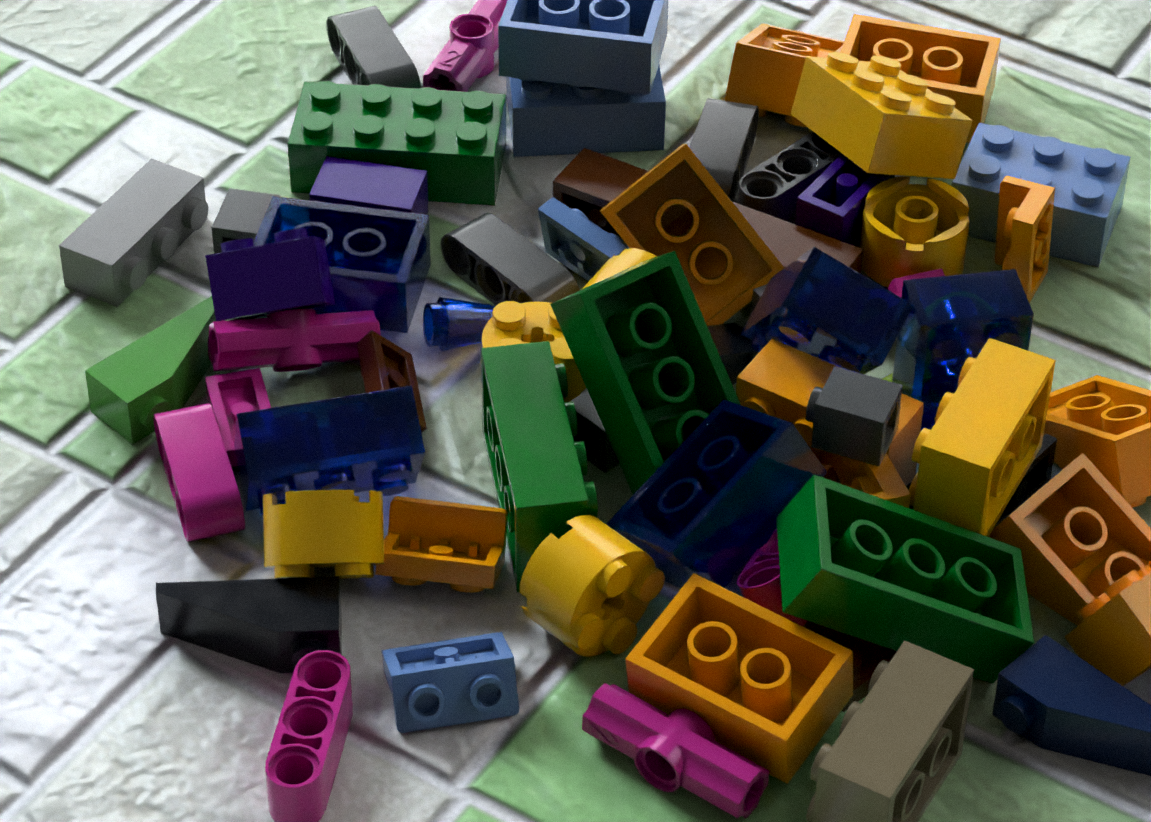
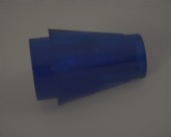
[423,297,495,352]

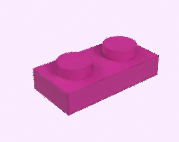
[205,368,282,467]

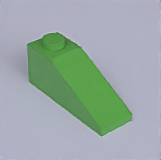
[85,296,216,445]

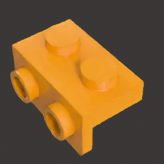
[375,496,508,593]

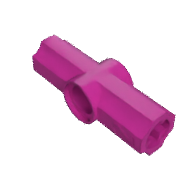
[423,0,507,92]
[207,309,381,372]
[582,683,769,818]

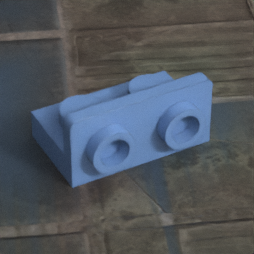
[538,197,629,281]
[381,632,519,733]

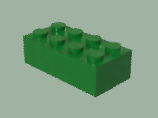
[288,81,506,206]
[550,251,766,516]
[481,341,598,592]
[776,474,1034,684]

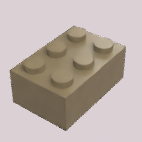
[806,641,974,822]

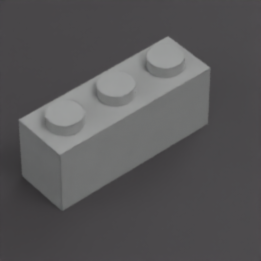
[59,158,208,307]

